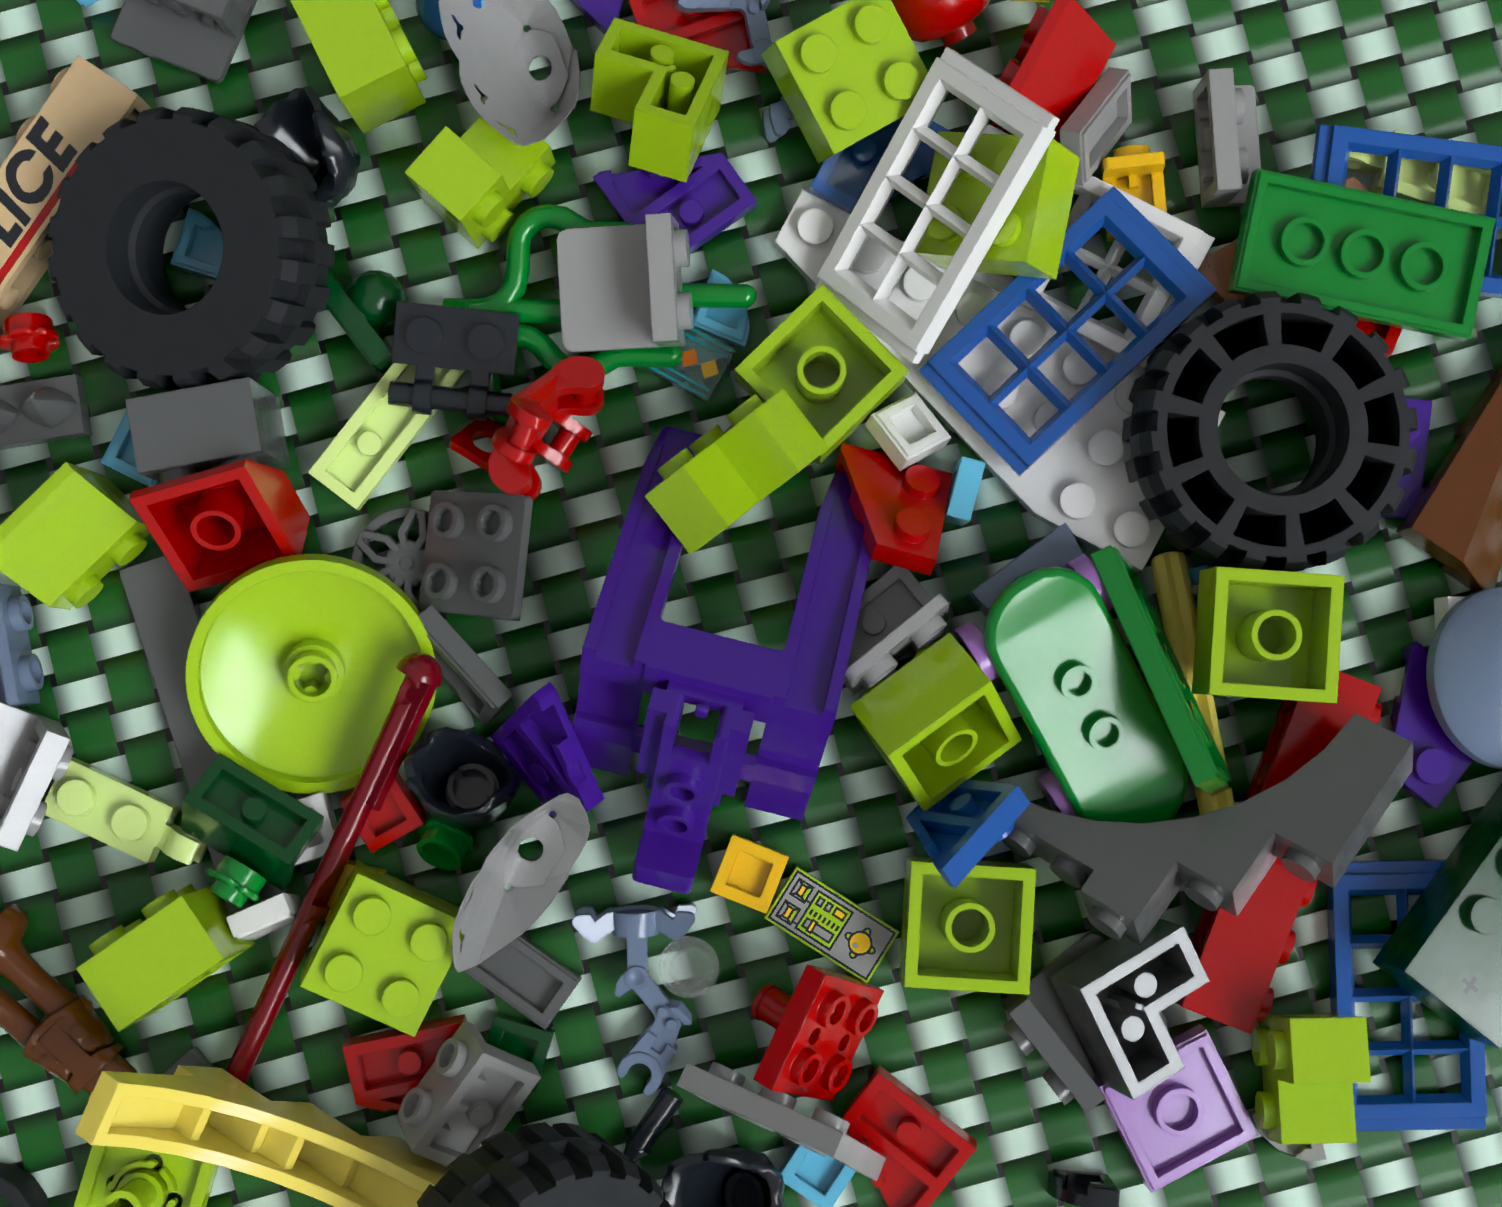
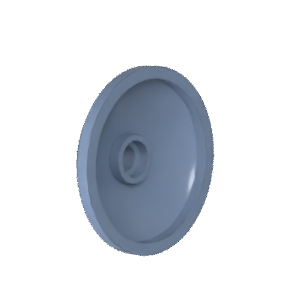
[1426,587,1502,769]

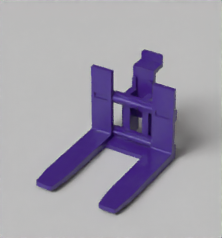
[573,426,871,894]

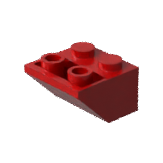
[992,0,1116,143]

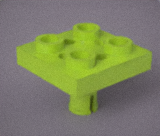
[73,1145,219,1207]

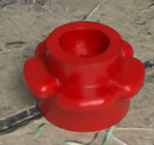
[0,312,60,363]

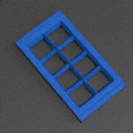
[1310,124,1502,299]
[918,186,1217,477]
[1326,859,1488,1131]

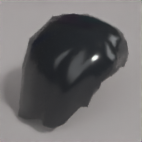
[254,86,361,211]
[404,727,520,830]
[661,1148,785,1207]

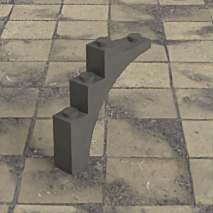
[1001,713,1413,945]

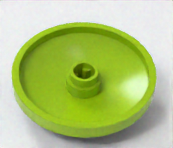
[185,554,436,794]

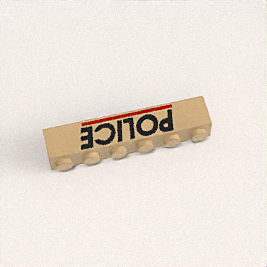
[0,55,152,336]

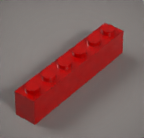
[1175,671,1382,1034]

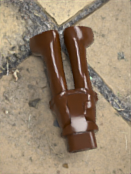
[0,903,138,1095]

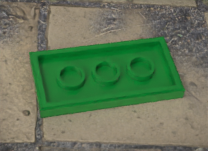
[1227,168,1496,341]
[1090,545,1234,796]

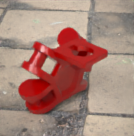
[449,356,605,501]

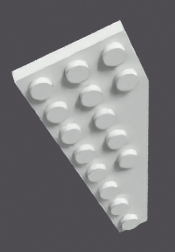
[775,189,1226,572]

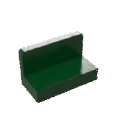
[181,753,324,891]

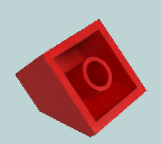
[129,459,310,592]

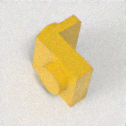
[1101,145,1167,242]

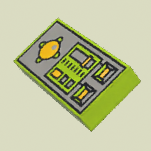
[764,865,899,983]

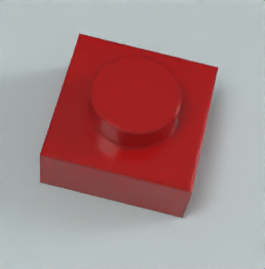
[339,772,427,853]

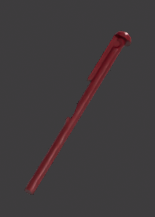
[225,652,443,1084]

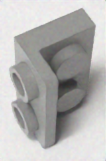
[1193,68,1261,208]
[397,1021,541,1166]

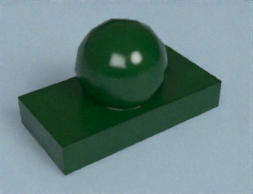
[326,267,405,374]

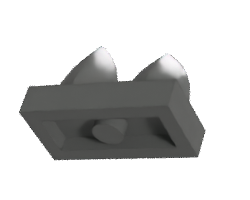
[0,374,92,450]

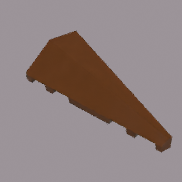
[1396,365,1502,592]

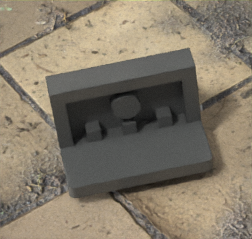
[111,0,257,84]
[419,490,533,621]

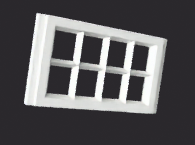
[815,47,1060,364]
[972,124,1215,369]

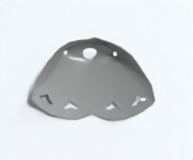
[438,0,580,146]
[452,793,590,973]

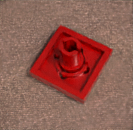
[751,964,884,1101]

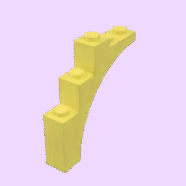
[75,1065,448,1207]

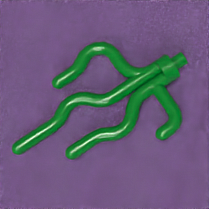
[442,204,756,423]

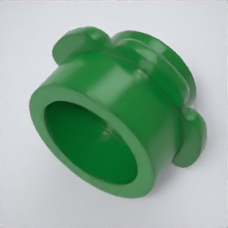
[416,818,475,871]
[207,855,267,909]

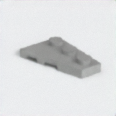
[676,1062,886,1181]

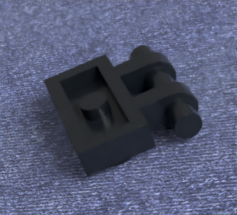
[388,301,521,421]

